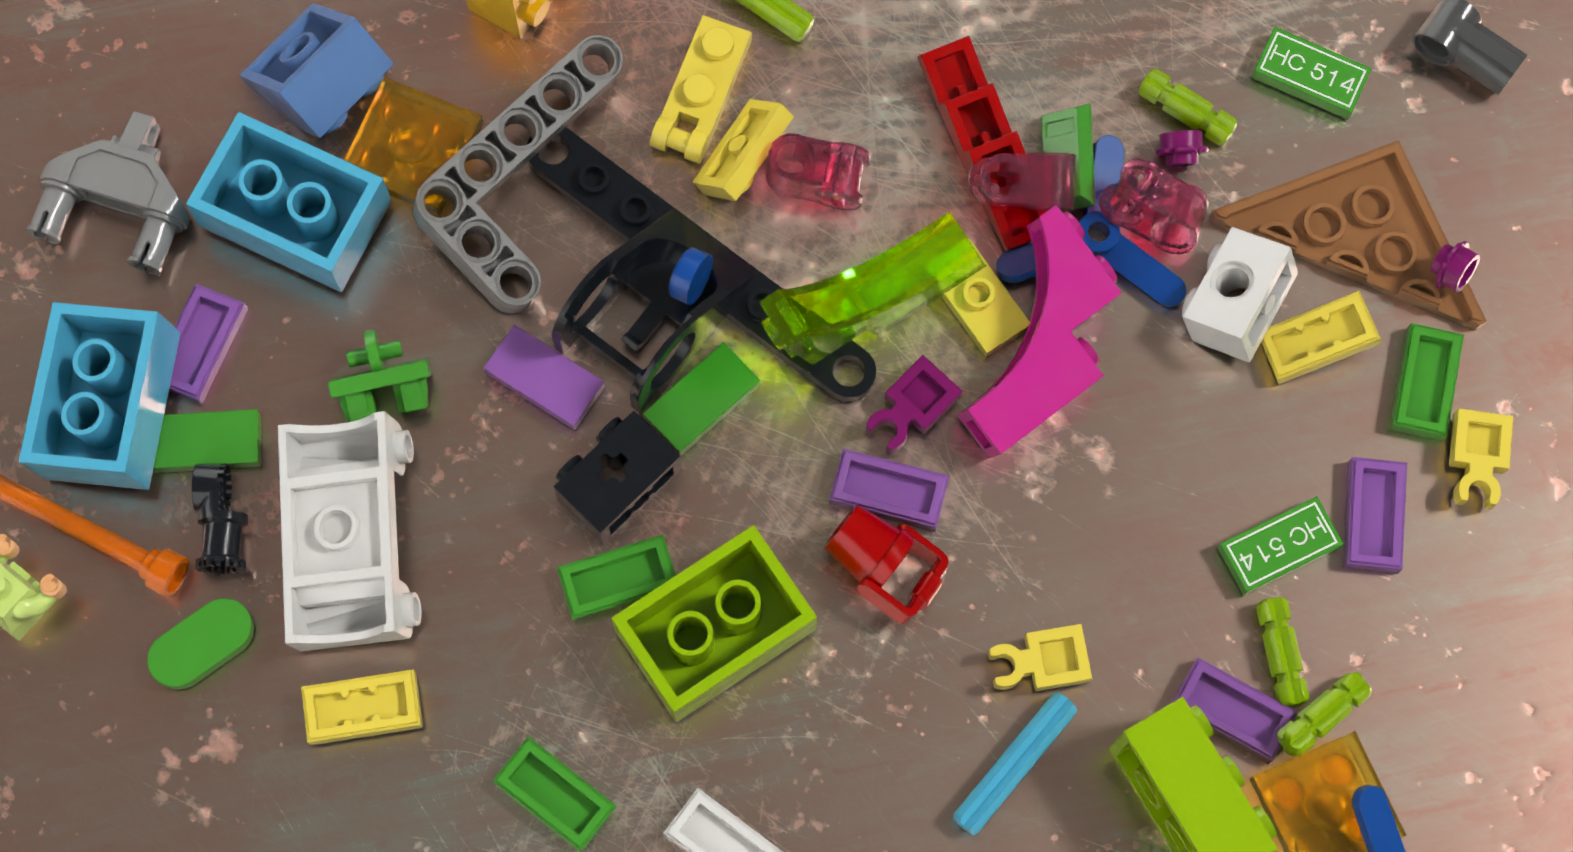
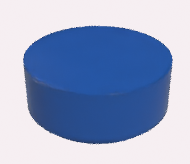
[669,247,713,305]

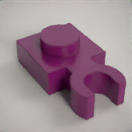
[865,355,963,455]

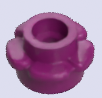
[1155,130,1209,167]
[1430,241,1480,293]

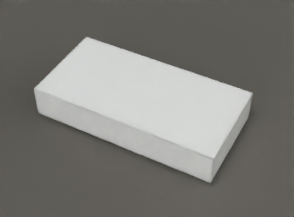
[663,788,783,852]

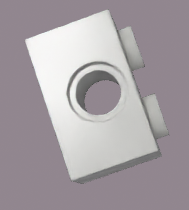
[1182,227,1298,363]

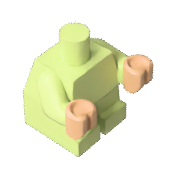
[0,533,67,641]

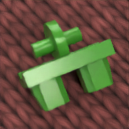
[328,329,432,422]

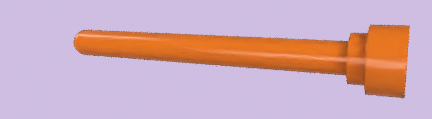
[0,474,190,598]

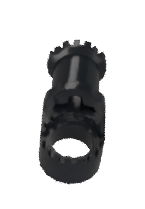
[192,463,248,575]

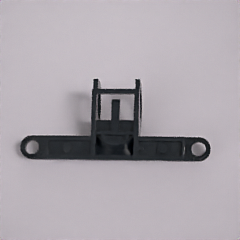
[527,128,876,413]

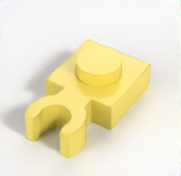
[1449,408,1513,510]
[988,624,1093,692]

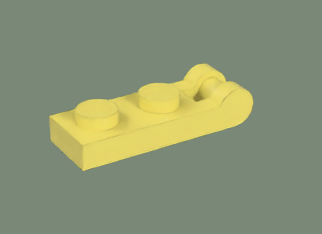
[649,15,752,164]

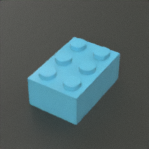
[186,112,392,293]
[18,302,181,490]

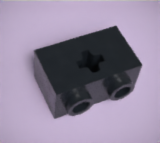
[553,411,682,545]

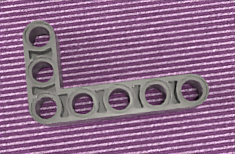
[412,35,623,314]

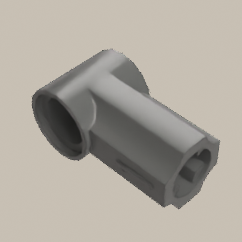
[1412,0,1527,95]

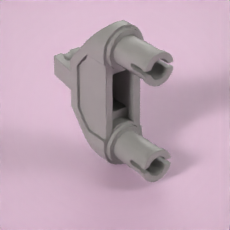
[26,111,191,275]

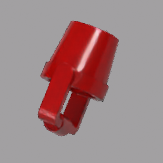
[824,504,949,624]

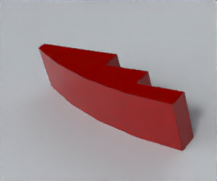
[917,36,1048,251]

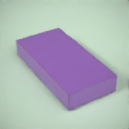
[169,284,248,404]
[483,325,605,431]
[829,448,950,532]
[1343,457,1407,574]
[1172,658,1298,764]

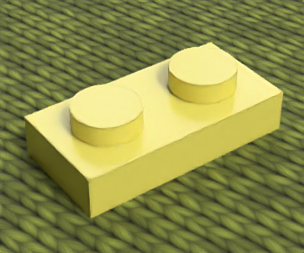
[692,99,794,201]

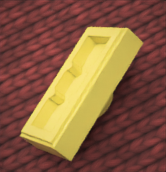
[924,238,1030,358]
[1261,291,1381,385]
[301,669,423,745]

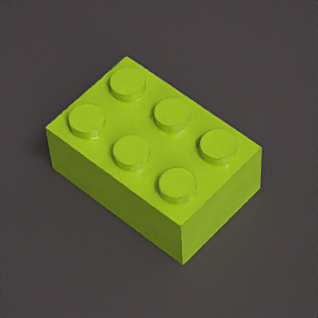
[611,525,817,723]
[1109,697,1278,852]

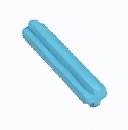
[953,692,1077,835]

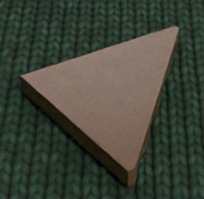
[1209,140,1487,330]

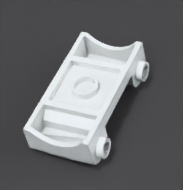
[278,411,422,652]

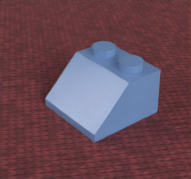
[239,3,394,138]

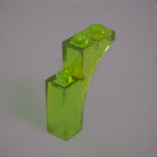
[760,211,986,365]

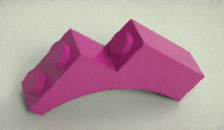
[957,204,1122,458]

